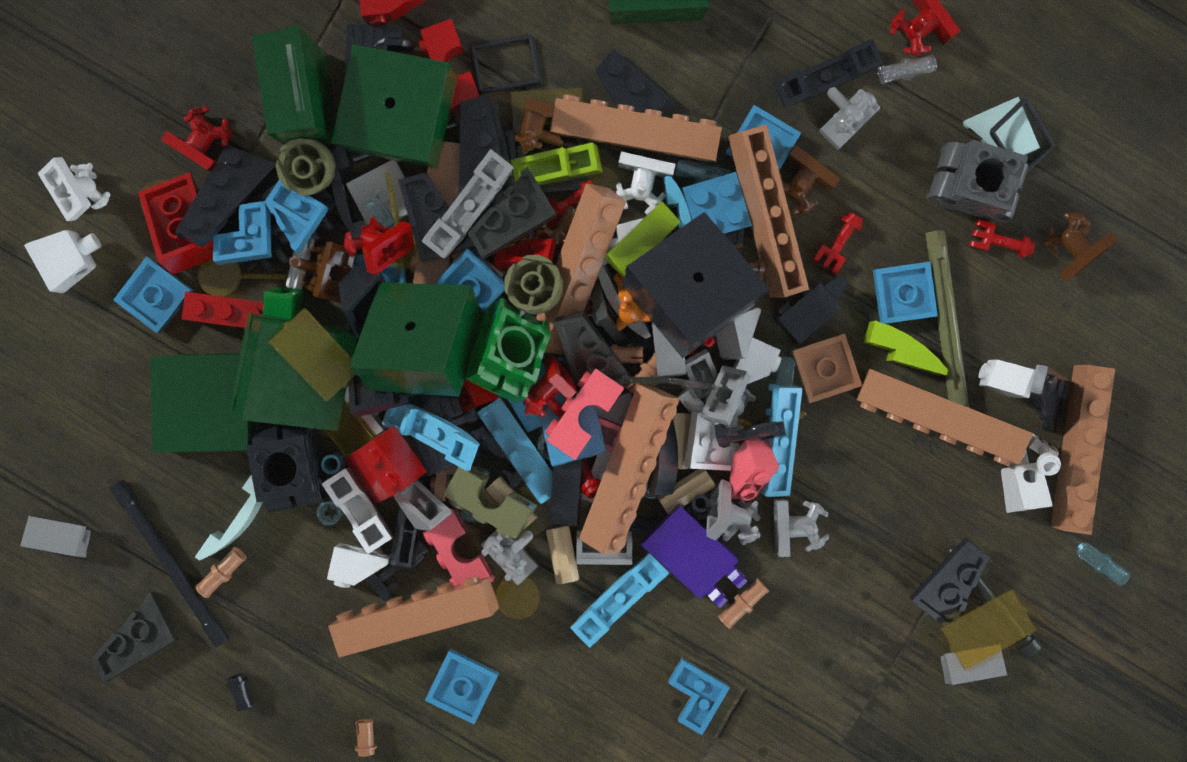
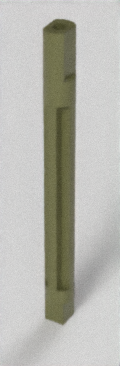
[926,230,969,408]

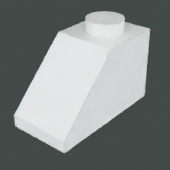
[733,338,781,384]
[979,360,1035,398]
[327,543,390,588]

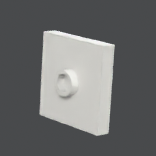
[346,160,408,226]

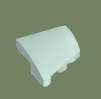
[963,97,1040,155]

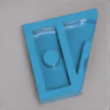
[265,179,329,254]

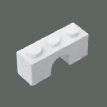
[322,468,394,554]

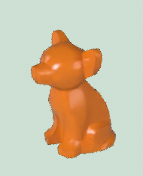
[613,273,651,331]

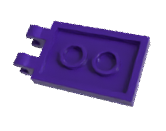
[641,503,748,608]

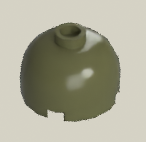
[276,138,336,196]
[504,255,564,314]

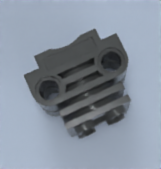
[926,140,1029,223]

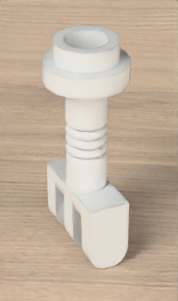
[1028,433,1061,475]

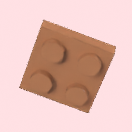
[791,334,862,403]

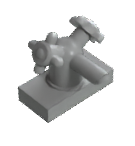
[819,87,880,150]
[701,365,756,430]
[706,479,761,545]
[773,498,829,557]
[481,530,539,585]

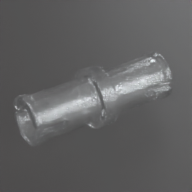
[878,54,937,84]

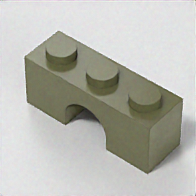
[443,466,537,539]

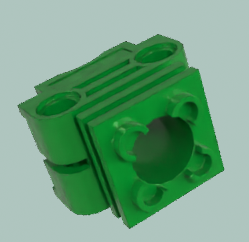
[465,298,552,403]

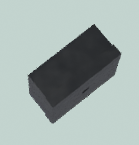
[622,212,769,359]

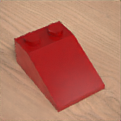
[138,172,218,275]
[343,425,427,504]

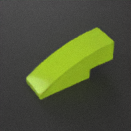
[511,142,603,185]
[605,201,680,277]
[863,321,948,376]

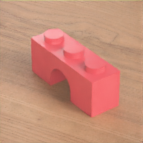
[545,369,624,460]
[423,507,495,586]

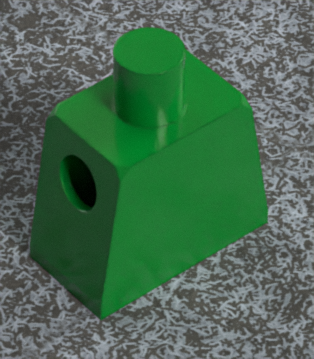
[263,287,307,321]

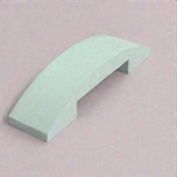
[195,476,263,560]

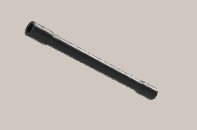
[109,480,230,648]

